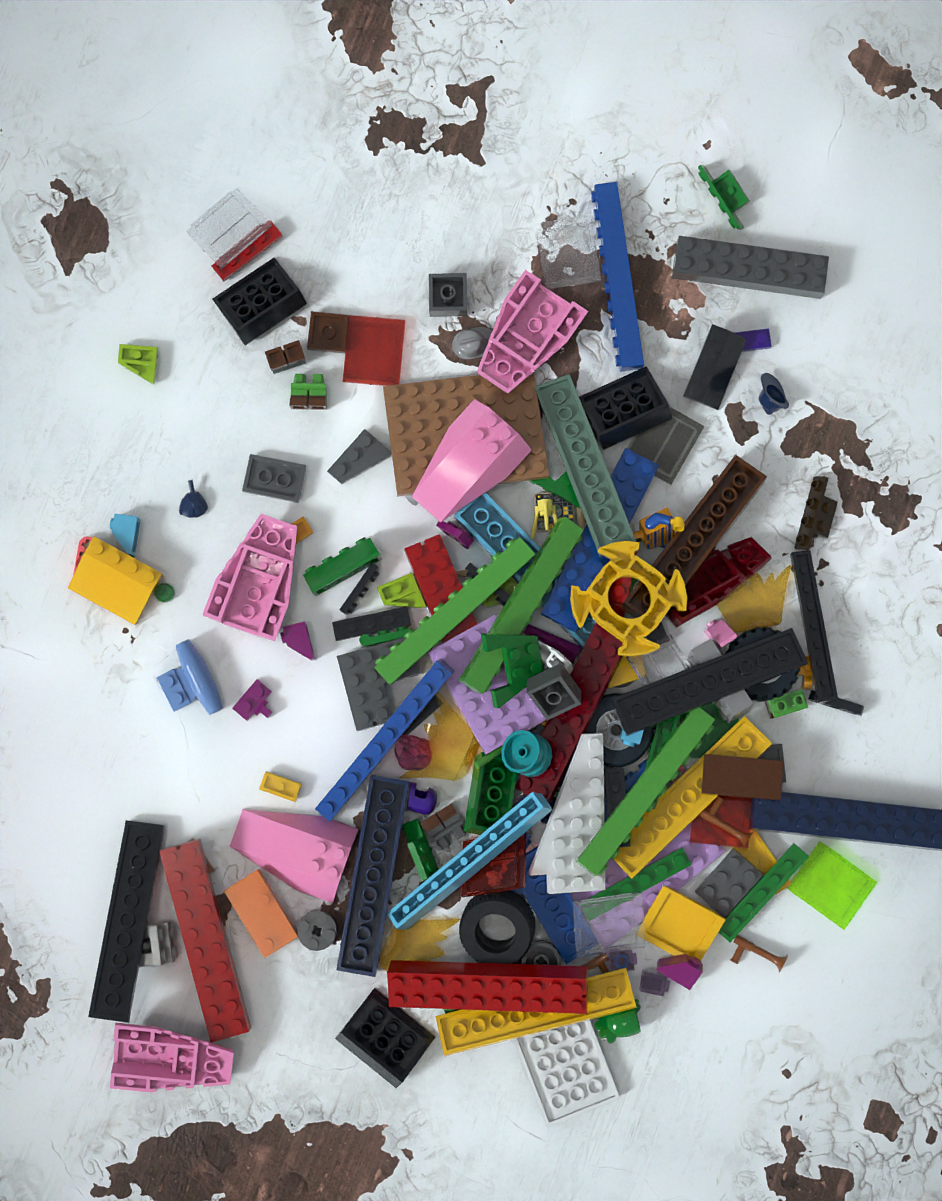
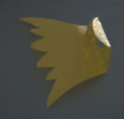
[716,565,791,632]
[400,692,480,781]
[379,919,460,1009]

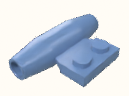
[157,639,223,715]

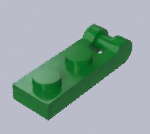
[359,626,412,647]

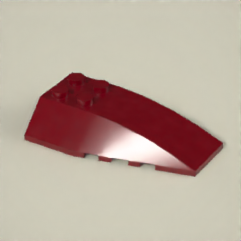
[665,537,772,628]

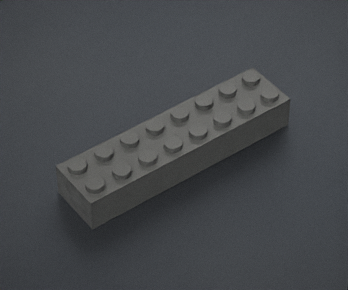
[672,236,829,299]

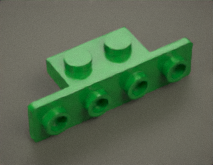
[698,165,750,230]
[402,818,439,882]

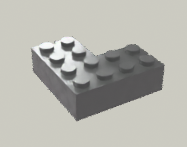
[337,637,422,731]

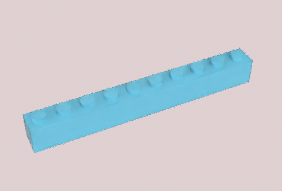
[387,792,553,930]

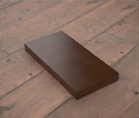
[701,754,783,801]

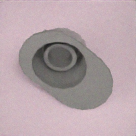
[452,327,492,359]

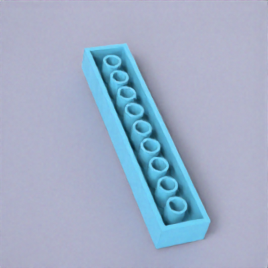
[454,492,596,649]

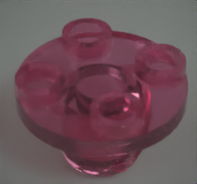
[394,735,432,770]

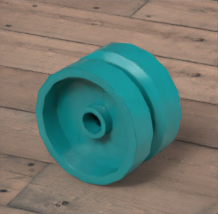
[501,730,552,777]

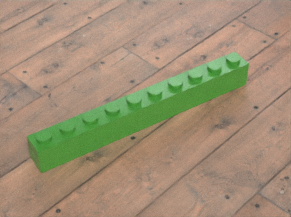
[458,517,584,694]
[374,537,536,686]
[575,708,715,876]

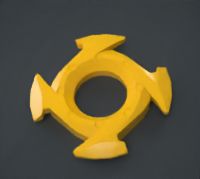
[570,541,687,656]

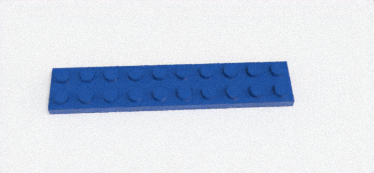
[540,448,659,632]

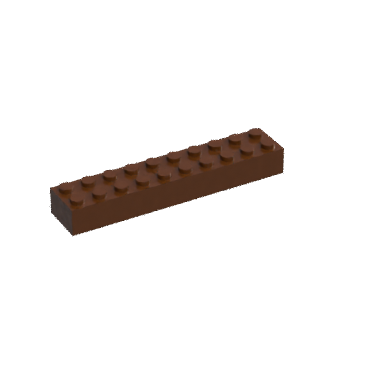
[622,455,767,618]

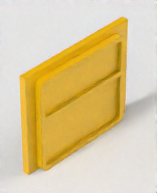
[635,884,726,961]

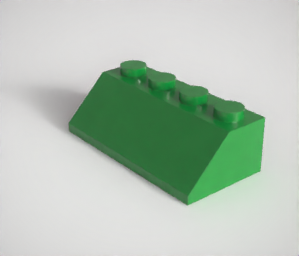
[303,537,382,597]
[464,752,517,835]

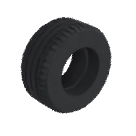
[459,888,536,964]

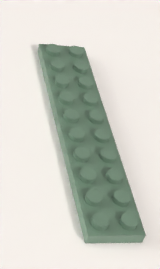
[535,374,636,557]

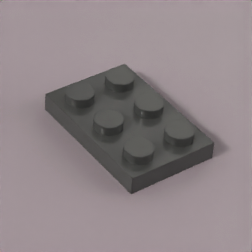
[242,454,307,503]
[695,848,763,918]

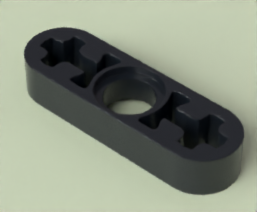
[808,690,864,716]

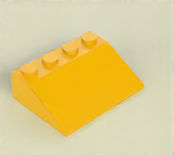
[68,536,164,625]

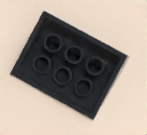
[212,258,307,345]
[579,366,673,450]
[335,988,435,1088]

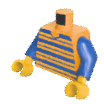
[633,507,685,549]

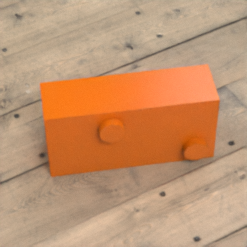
[224,869,298,958]

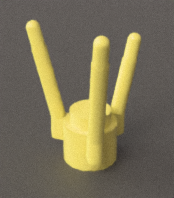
[530,499,558,540]

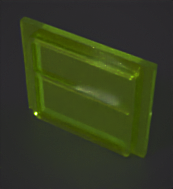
[786,841,877,930]

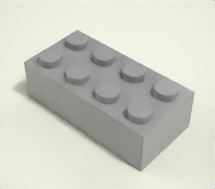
[687,639,753,724]

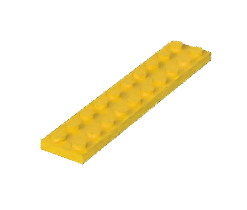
[613,716,772,879]
[435,968,637,1056]

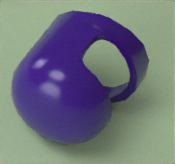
[406,782,437,815]

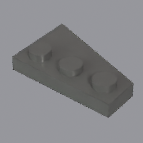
[327,429,392,484]

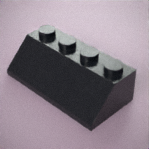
[683,324,747,410]

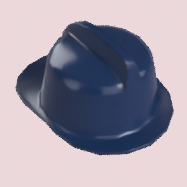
[758,373,789,415]

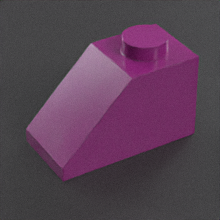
[280,621,315,661]
[656,954,703,990]

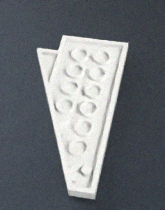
[529,733,606,894]

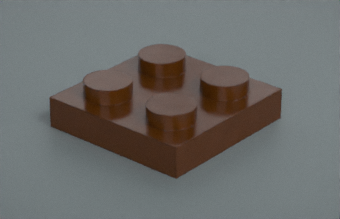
[307,311,349,354]

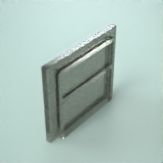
[627,407,704,485]

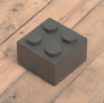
[429,273,467,317]
[527,663,581,720]

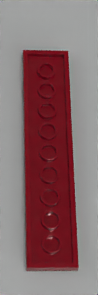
[515,622,623,805]

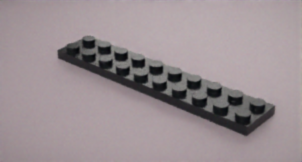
[611,628,808,736]
[88,820,165,1023]

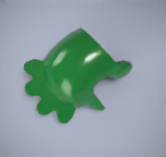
[594,999,641,1044]

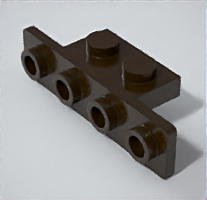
[794,476,838,550]

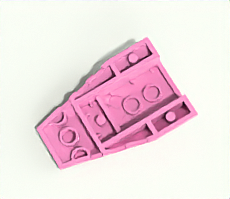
[477,269,588,394]
[412,399,532,523]
[202,514,297,641]
[230,809,359,903]
[110,1023,234,1092]

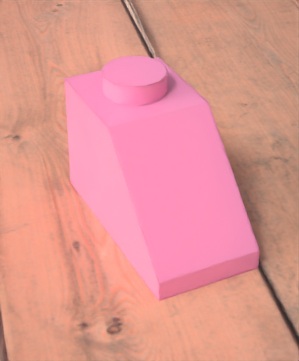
[704,619,738,649]

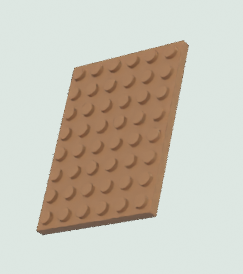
[383,372,549,497]

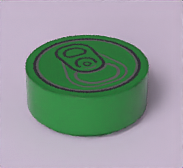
[154,583,175,603]

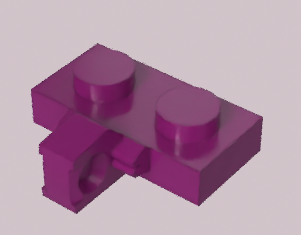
[436,521,474,550]
[232,679,273,721]

